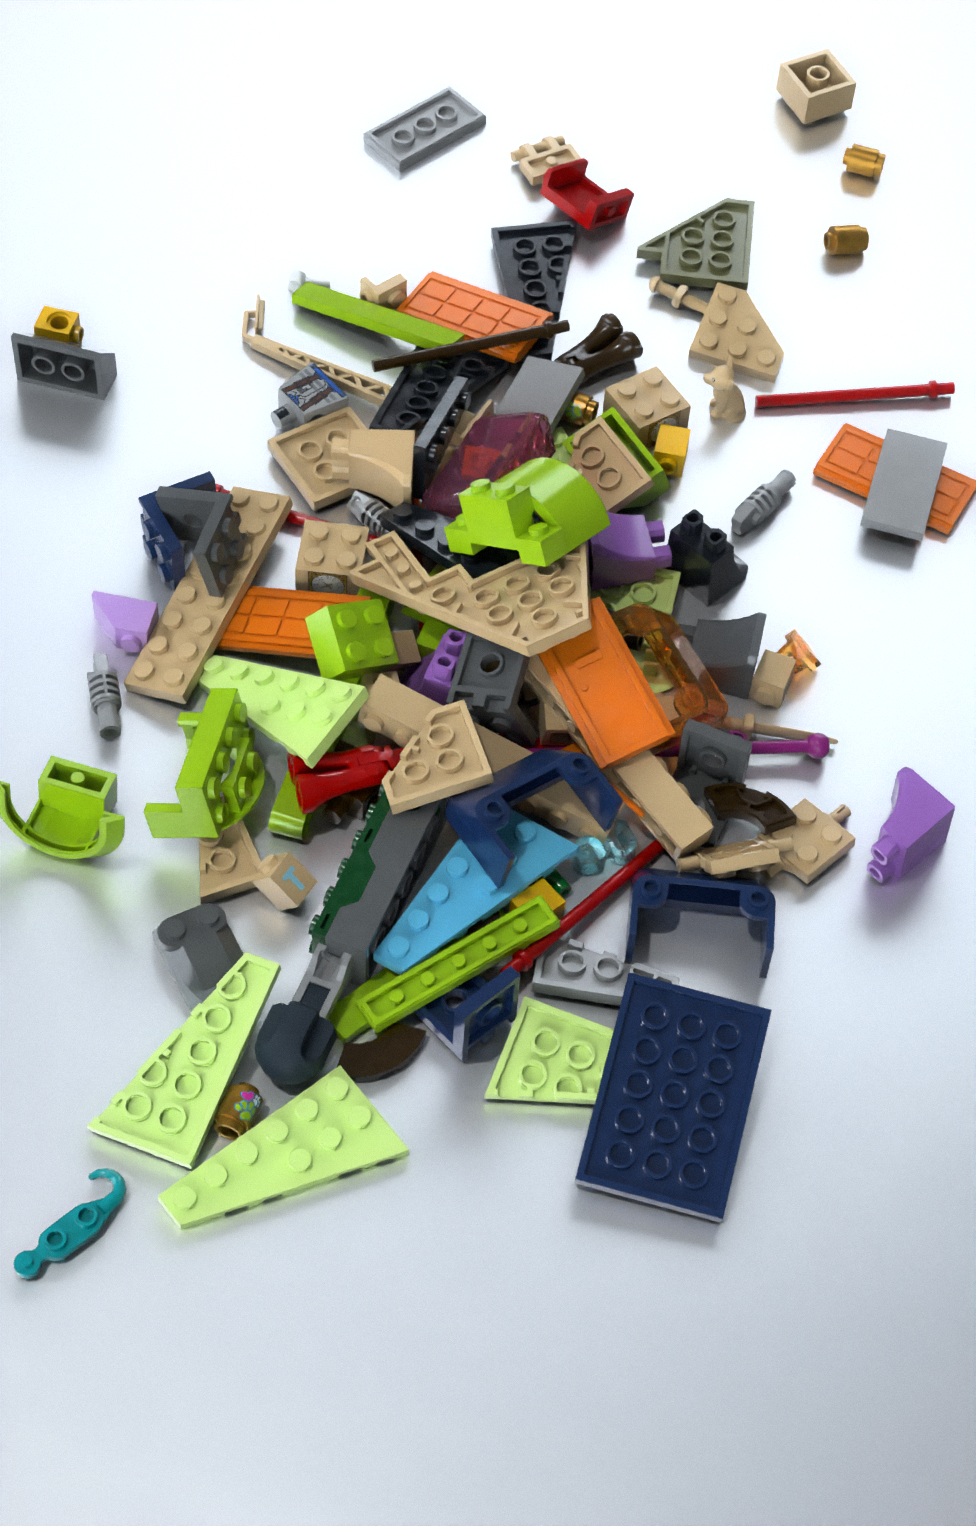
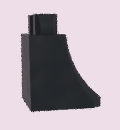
[663,509,748,607]

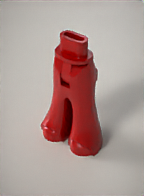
[287,744,405,814]

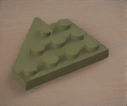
[636,198,755,291]

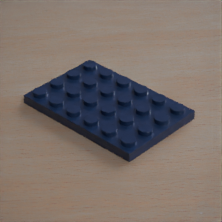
[574,972,772,1223]

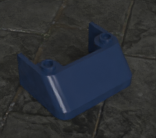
[445,748,623,889]
[624,868,776,978]

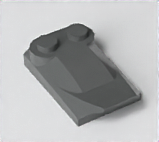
[152,903,244,1012]

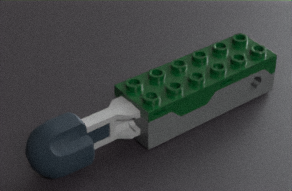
[254,783,448,1085]

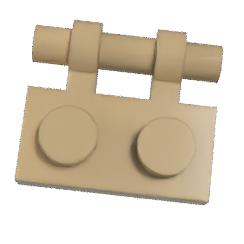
[510,135,581,186]

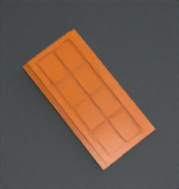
[396,271,554,364]
[812,422,976,535]
[216,586,372,659]
[538,596,676,771]

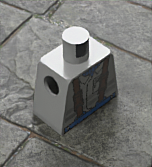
[270,362,349,429]

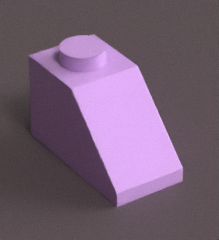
[92,591,159,652]

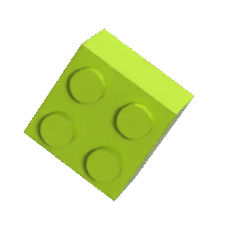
[305,598,400,681]

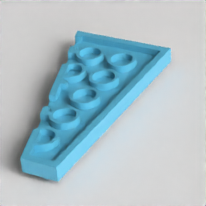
[373,809,579,975]

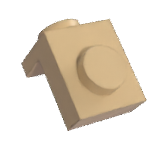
[359,273,407,309]

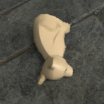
[703,356,746,423]

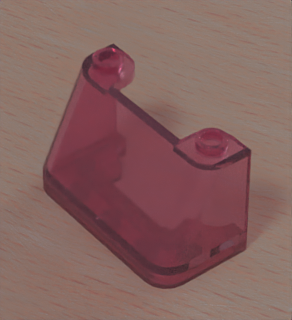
[422,411,556,518]

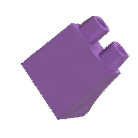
[588,512,672,591]
[400,629,466,706]
[866,766,956,883]

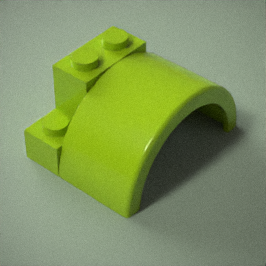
[444,457,611,567]

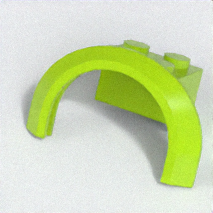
[0,755,125,859]

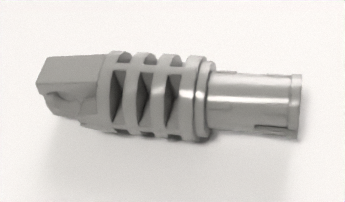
[731,469,797,536]
[347,490,414,551]
[87,654,122,739]

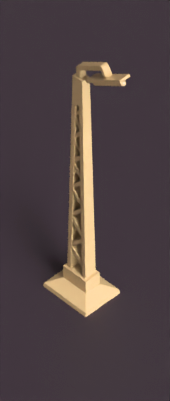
[242,294,494,469]

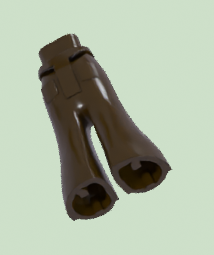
[554,313,643,386]

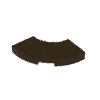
[704,783,797,835]
[337,1022,426,1083]

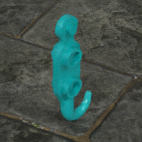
[14,1168,126,1279]

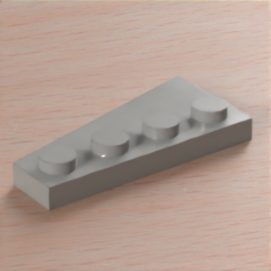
[531,938,679,1006]

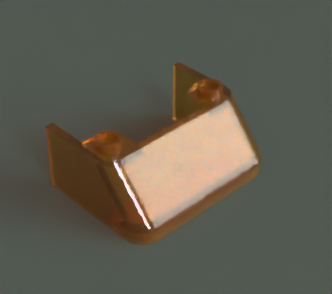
[610,603,728,755]

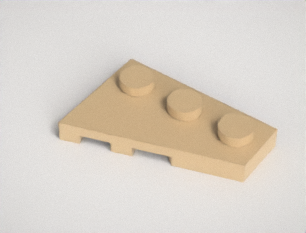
[199,796,261,904]

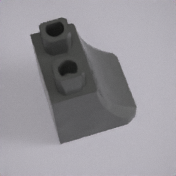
[668,612,767,700]

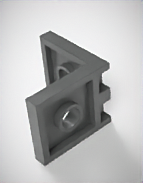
[155,486,248,597]
[446,631,538,747]
[672,718,753,848]

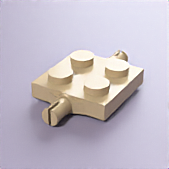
[757,798,856,884]
[676,836,794,878]

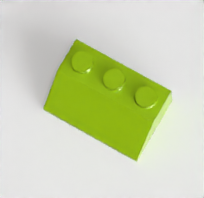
[562,407,671,508]

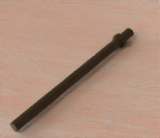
[371,319,570,372]

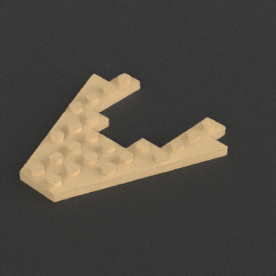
[348,468,592,657]

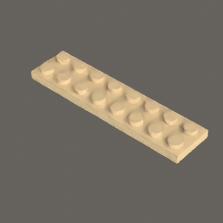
[123,486,293,704]

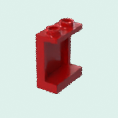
[540,158,635,230]

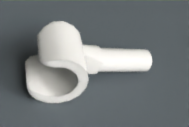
[287,270,331,293]

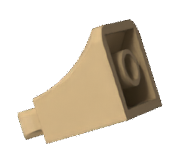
[331,429,415,507]

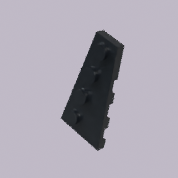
[412,376,471,500]

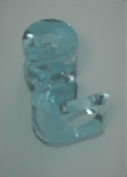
[572,820,637,877]

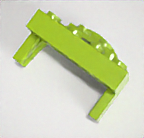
[143,688,265,838]

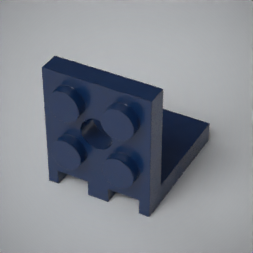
[138,471,216,591]
[414,965,521,1061]

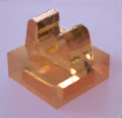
[777,629,821,674]

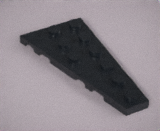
[490,220,577,364]
[369,346,510,433]
[380,502,520,579]

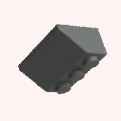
[11,332,117,400]

